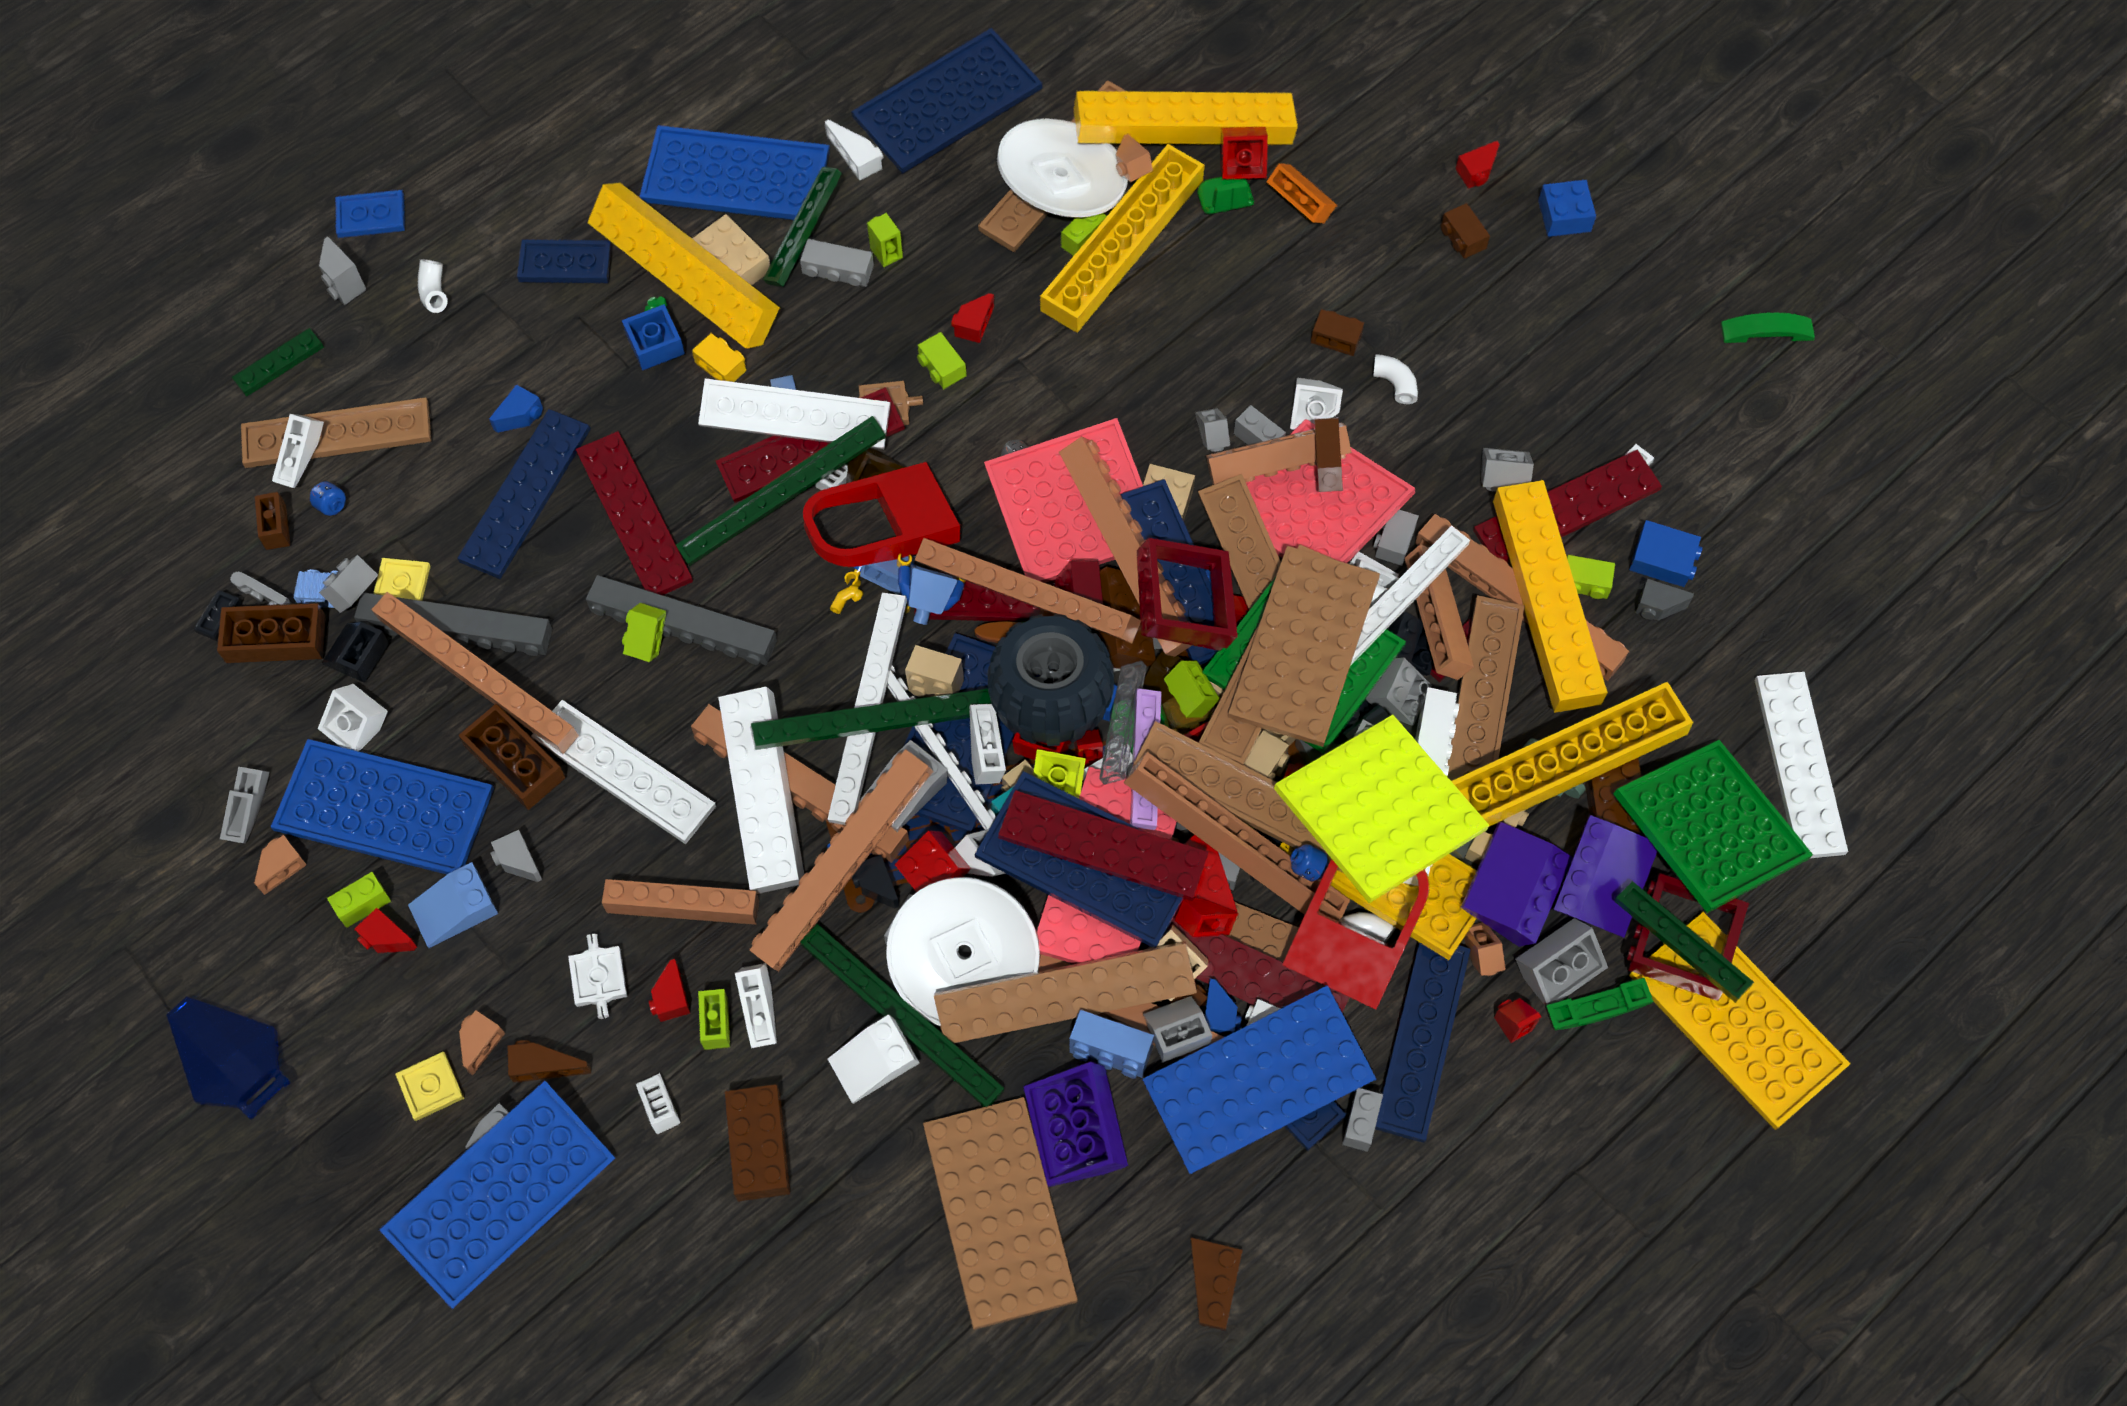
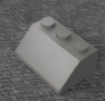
[1515,918,1608,1006]

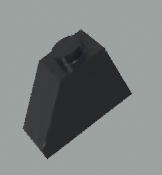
[852,855,899,909]

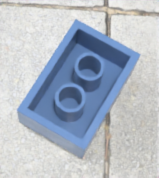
[1070,1010,1154,1078]

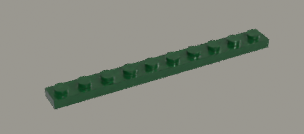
[676,416,886,566]
[750,689,997,750]
[800,924,1004,1108]

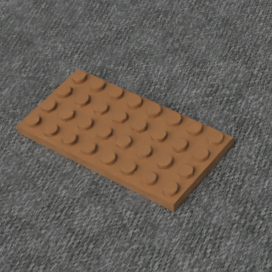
[1228,546,1380,747]
[923,1097,1078,1330]

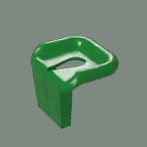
[1198,177,1254,214]

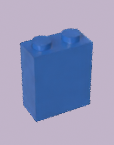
[1629,520,1703,587]

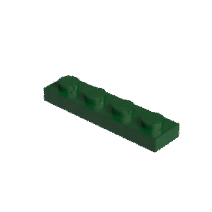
[232,328,324,397]

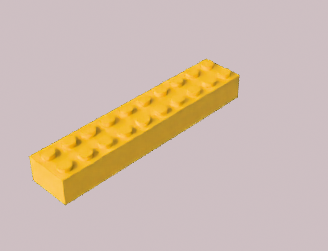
[1074,91,1297,144]
[1040,144,1204,333]
[587,183,780,349]
[1493,480,1607,713]
[1451,682,1693,826]

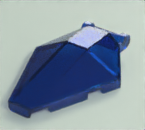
[167,996,291,1120]

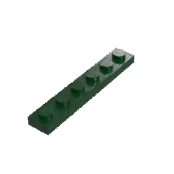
[763,167,842,287]
[1614,881,1754,1003]

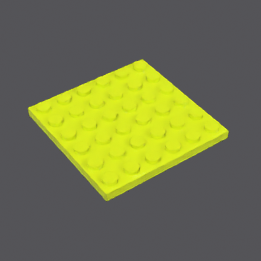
[1274,715,1489,903]

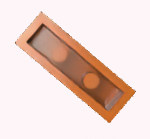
[1267,164,1337,223]

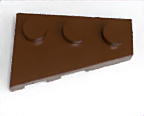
[1190,1238,1243,1331]

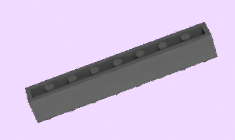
[586,575,777,666]
[354,592,553,656]

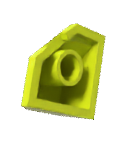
[1033,749,1086,799]

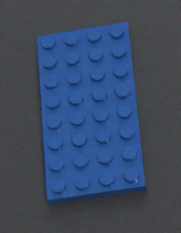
[640,125,830,220]
[271,739,494,875]
[1142,985,1376,1174]
[379,1080,615,1309]

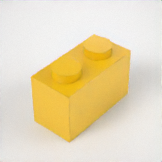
[692,333,746,382]

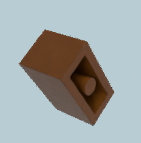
[1441,203,1490,259]
[1311,309,1365,356]
[255,492,290,550]

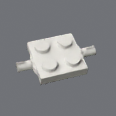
[568,934,627,1019]

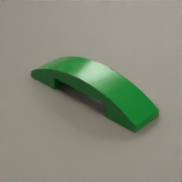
[1721,313,1815,343]
[1546,977,1653,1031]

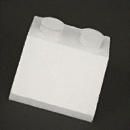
[318,684,388,752]

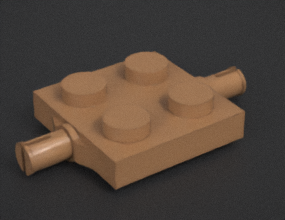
[859,381,923,425]

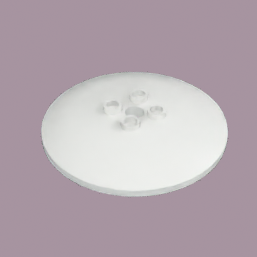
[997,119,1128,217]
[887,877,1040,1026]

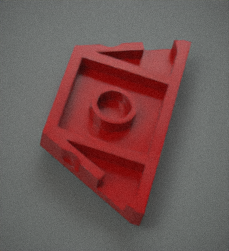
[1181,834,1238,916]

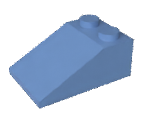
[408,862,498,948]

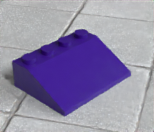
[1552,815,1658,938]
[1460,822,1573,947]
[1024,1062,1128,1187]

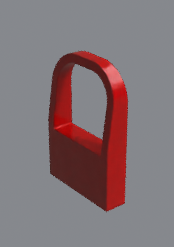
[803,462,960,567]
[1282,859,1430,1010]

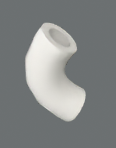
[418,259,447,313]
[1373,354,1418,404]
[1338,912,1396,943]

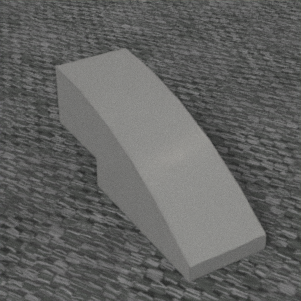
[220,767,270,843]

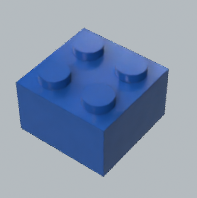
[1538,180,1596,237]
[622,304,685,370]

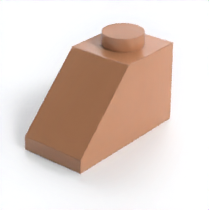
[1116,134,1153,182]
[254,835,306,895]
[1464,922,1505,976]
[459,1010,505,1075]

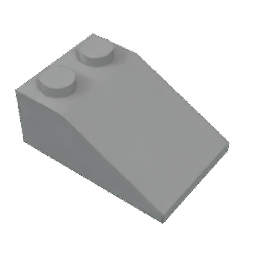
[860,740,948,832]

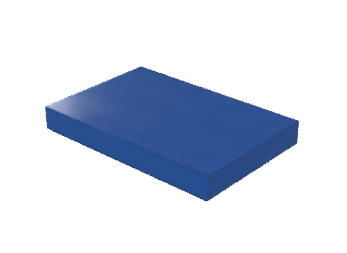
[336,190,405,238]

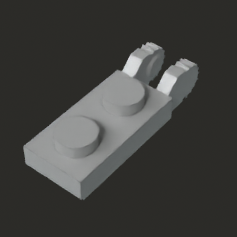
[230,571,293,605]

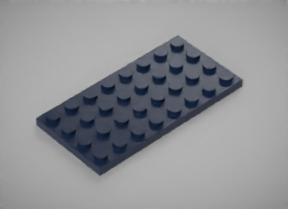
[852,28,1043,174]
[903,633,1040,834]
[975,771,1184,947]

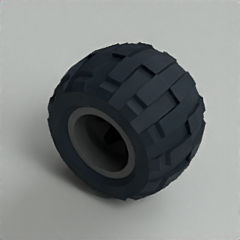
[987,614,1114,746]

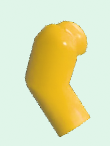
[830,585,863,614]

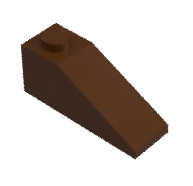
[1315,418,1343,492]
[508,1040,591,1083]

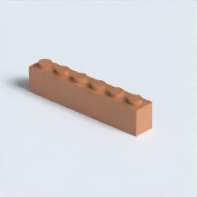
[1206,422,1352,485]
[1405,544,1474,680]
[602,879,759,925]

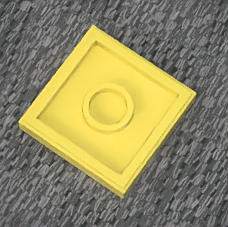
[373,558,431,601]
[396,1051,464,1121]

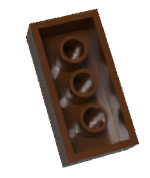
[1096,567,1156,673]
[217,603,326,663]
[458,704,565,810]
[1585,758,1645,837]
[725,1084,790,1202]

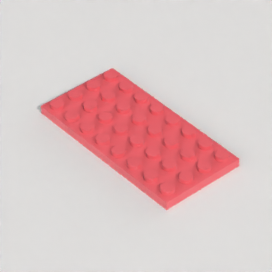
[1037,767,1177,964]

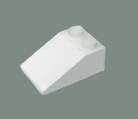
[828,1015,919,1104]

